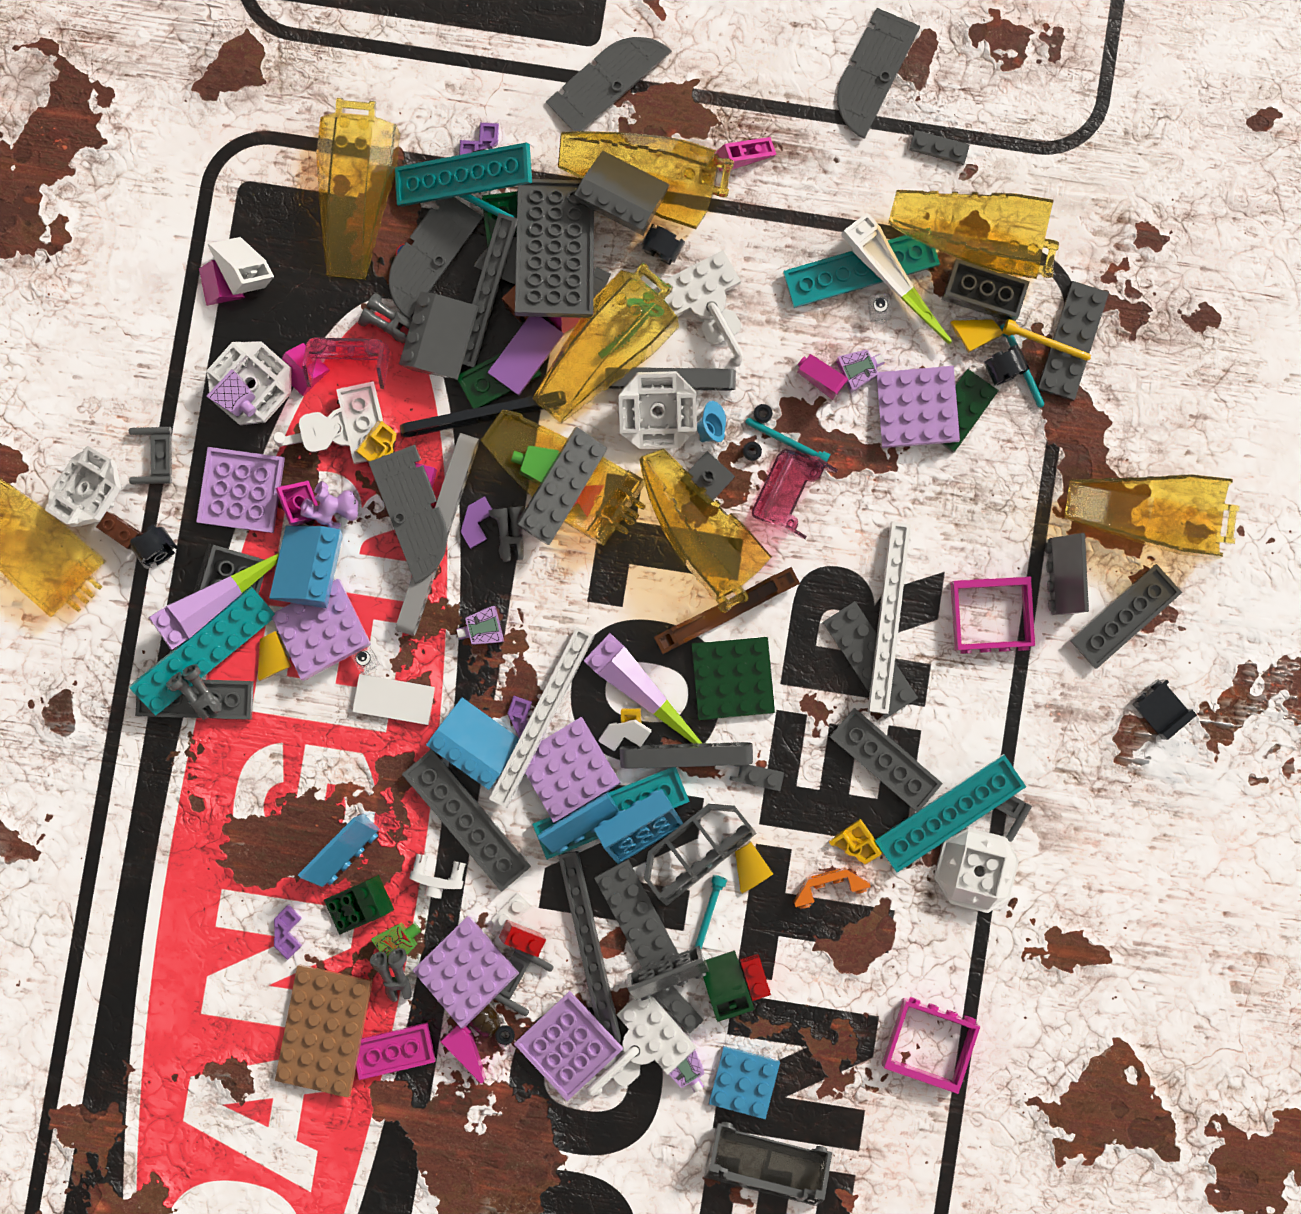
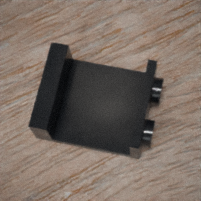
[1132,679,1197,740]

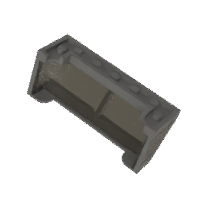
[704,1122,832,1206]

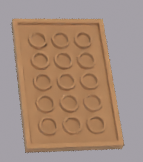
[275,964,373,1098]

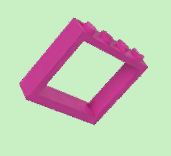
[950,577,1035,654]
[882,997,980,1094]

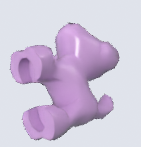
[301,481,359,529]

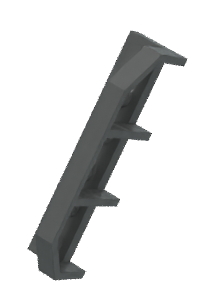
[644,803,757,906]

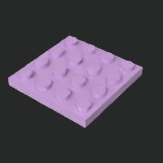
[877,366,960,448]
[196,447,285,533]
[272,579,371,681]
[525,717,621,823]
[412,916,519,1028]
[514,991,623,1101]

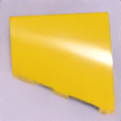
[950,319,1003,353]
[355,421,397,462]
[258,631,292,681]
[829,819,882,865]
[735,841,773,894]

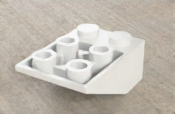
[208,237,274,295]

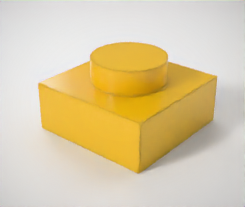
[621,709,641,723]

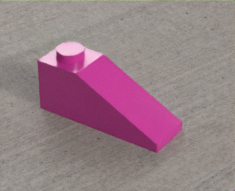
[714,137,777,171]
[441,1024,486,1084]

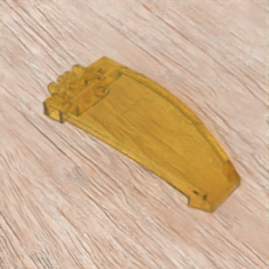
[481,409,646,546]
[0,477,107,617]

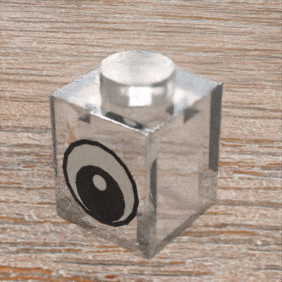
[868,294,892,324]
[351,646,381,675]

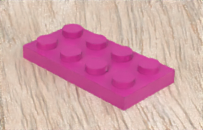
[356,1023,436,1080]

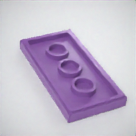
[488,316,564,396]

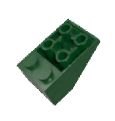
[324,875,394,935]
[703,950,754,1022]

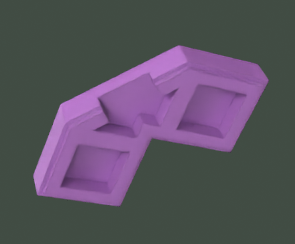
[459,122,499,155]
[461,497,492,549]
[507,696,532,739]
[274,905,302,960]

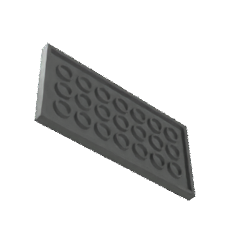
[515,179,594,318]

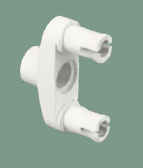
[409,854,466,899]

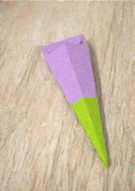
[148,553,279,650]
[583,633,702,744]

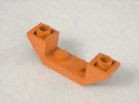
[793,867,871,909]

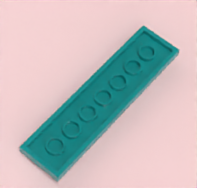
[395,142,532,207]
[783,228,940,308]
[129,586,275,716]
[875,754,1026,873]
[532,767,690,860]

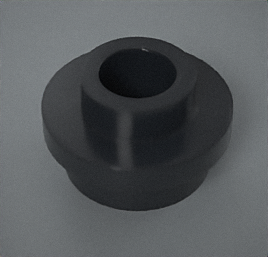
[753,404,773,423]
[743,442,762,461]
[495,1025,515,1045]

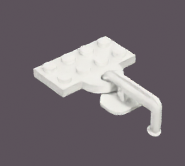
[656,250,743,365]
[273,381,383,464]
[586,996,697,1096]

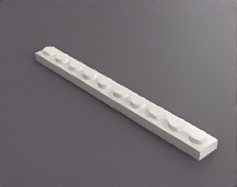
[868,521,911,714]
[489,627,594,808]

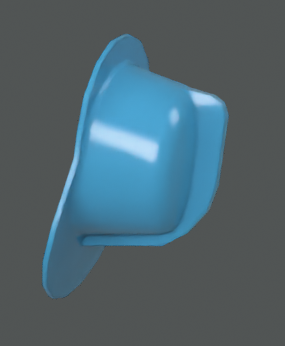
[697,401,726,442]

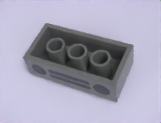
[941,258,1030,321]

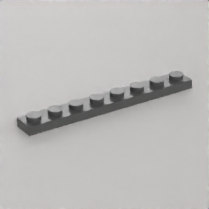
[462,213,518,367]

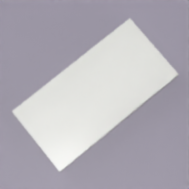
[352,674,435,725]

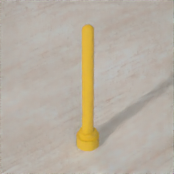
[1002,319,1091,361]

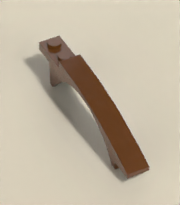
[654,566,800,654]

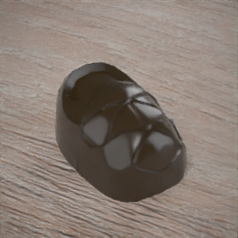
[468,1004,501,1038]

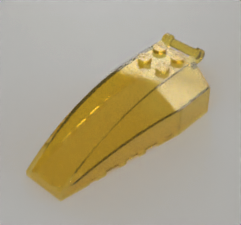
[316,97,400,279]
[558,131,734,229]
[888,190,1060,279]
[533,263,679,424]
[639,448,772,613]
[1064,474,1240,559]

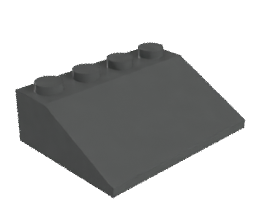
[574,150,670,236]
[399,291,479,380]
[1045,533,1089,615]
[193,543,265,597]
[627,945,709,1001]

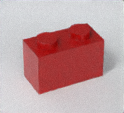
[499,920,546,957]
[740,954,771,1001]

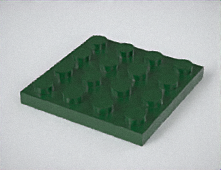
[692,637,775,720]

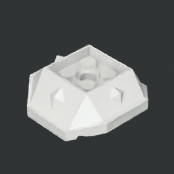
[207,342,291,425]
[618,371,697,449]
[45,446,122,528]
[934,827,1019,913]

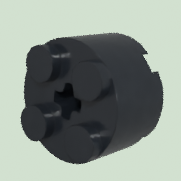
[641,224,685,266]
[984,344,1030,386]
[129,525,178,569]

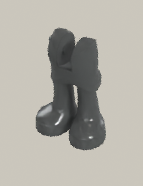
[358,293,412,343]
[488,506,524,562]
[166,664,222,720]
[370,948,412,1002]

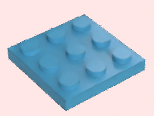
[709,1046,780,1119]

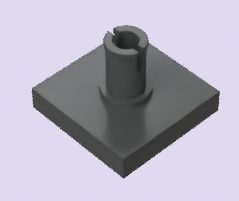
[681,451,735,505]

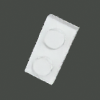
[491,892,532,931]

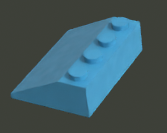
[269,526,343,609]
[426,697,519,790]
[594,789,683,864]
[538,792,619,854]
[298,813,380,887]

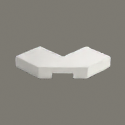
[599,720,651,751]

